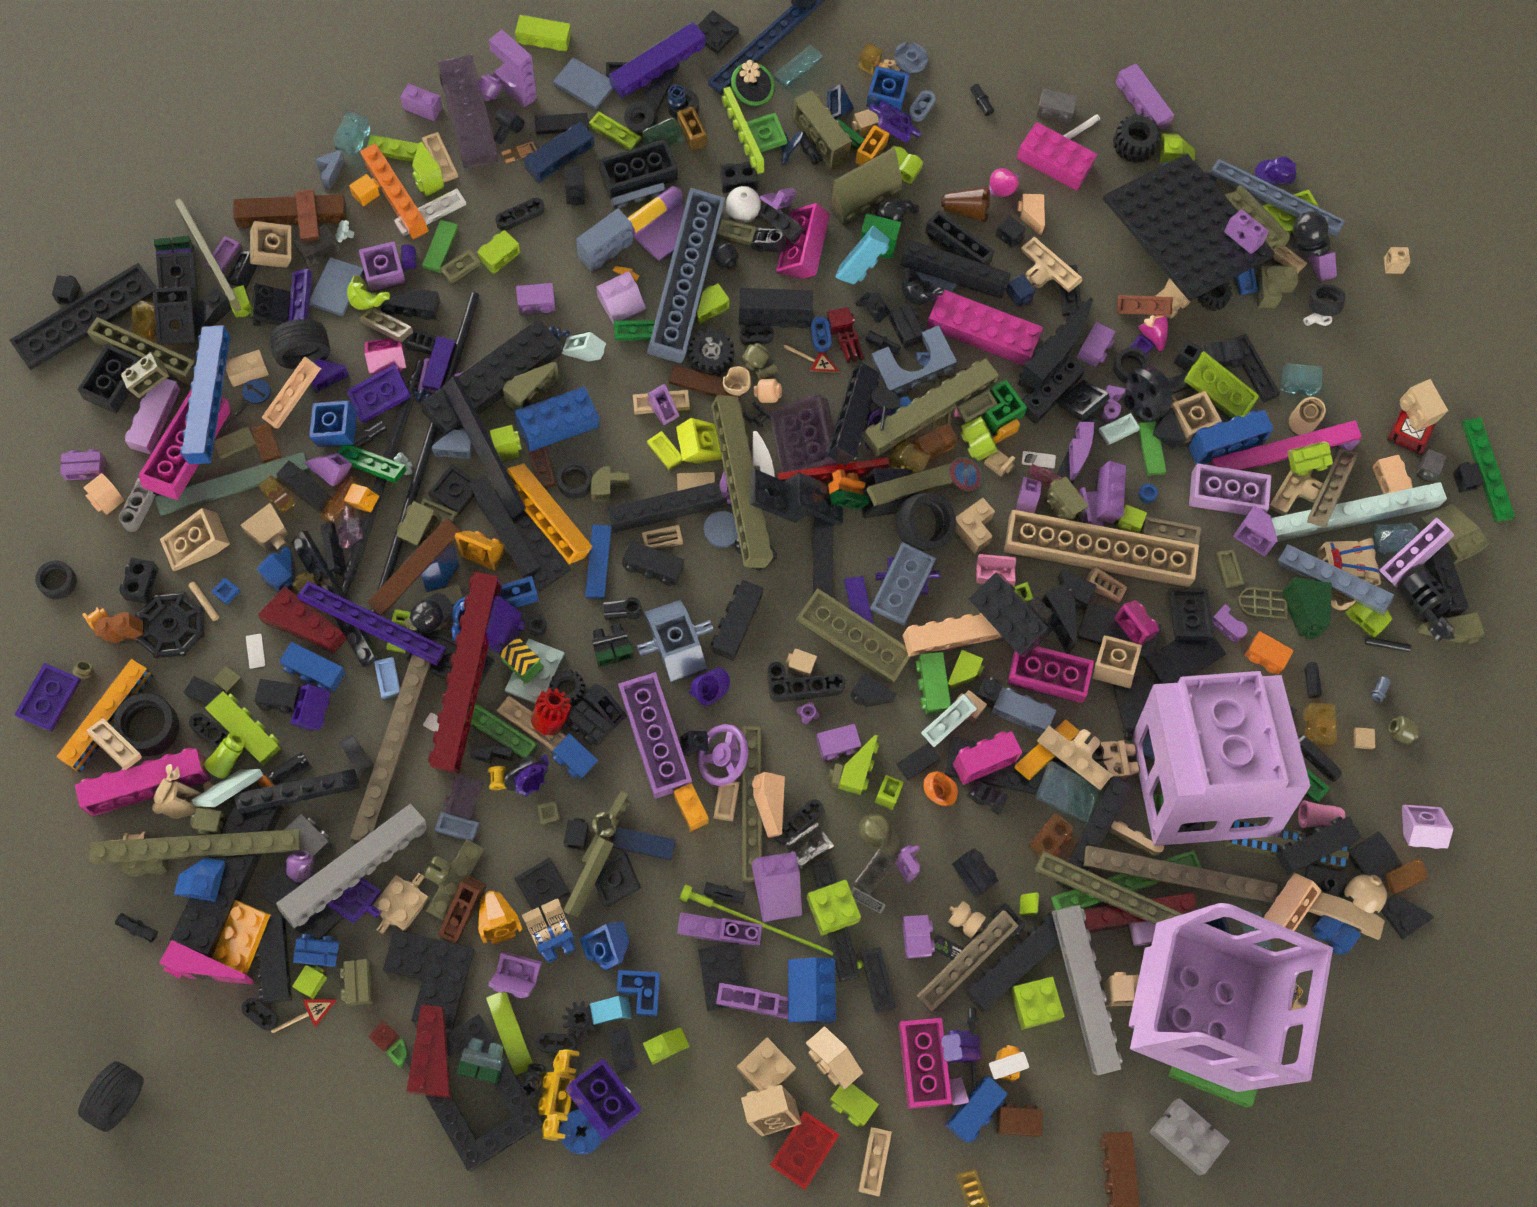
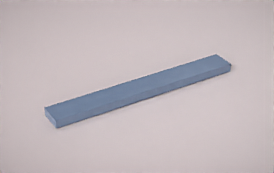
[1210,159,1345,237]

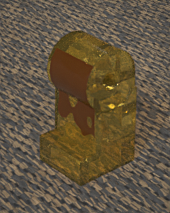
[258,475,295,514]

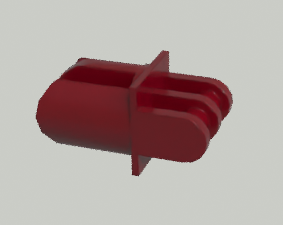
[837,329,864,364]

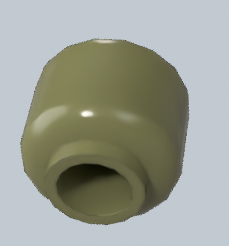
[742,343,769,372]
[1388,716,1420,744]

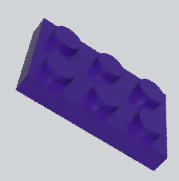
[347,364,412,423]
[14,663,81,732]

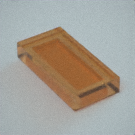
[251,423,281,463]
[1386,859,1428,894]

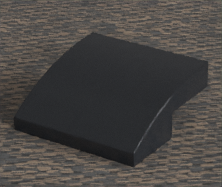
[1349,832,1404,882]

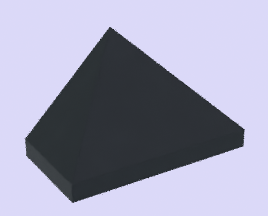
[1153,407,1187,449]

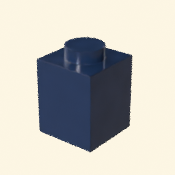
[1006,274,1035,307]

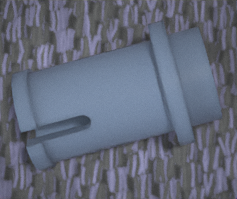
[1371,677,1391,702]

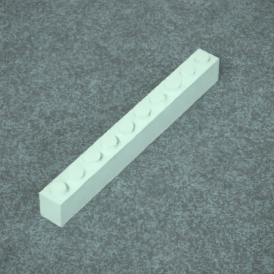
[1271,482,1447,542]

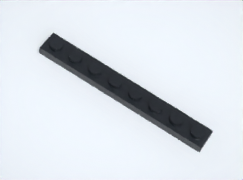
[291,531,379,667]

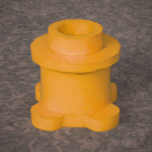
[83,607,109,631]

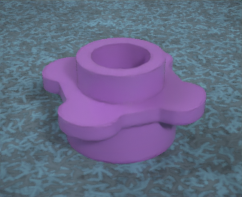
[797,702,819,724]

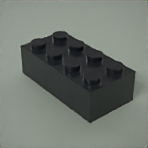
[598,139,678,200]
[738,288,813,328]
[969,572,1053,657]

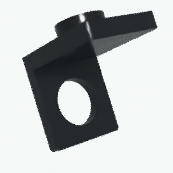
[855,292,890,323]

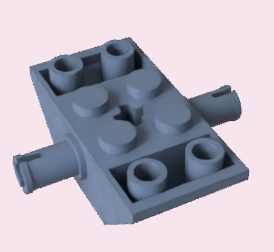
[637,600,714,682]

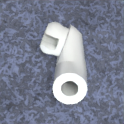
[1303,313,1332,326]

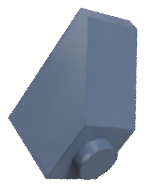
[432,428,473,459]

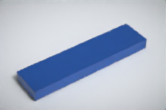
[585,525,612,599]

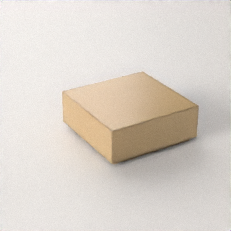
[1353,727,1375,749]

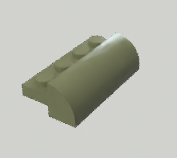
[1225,186,1290,249]

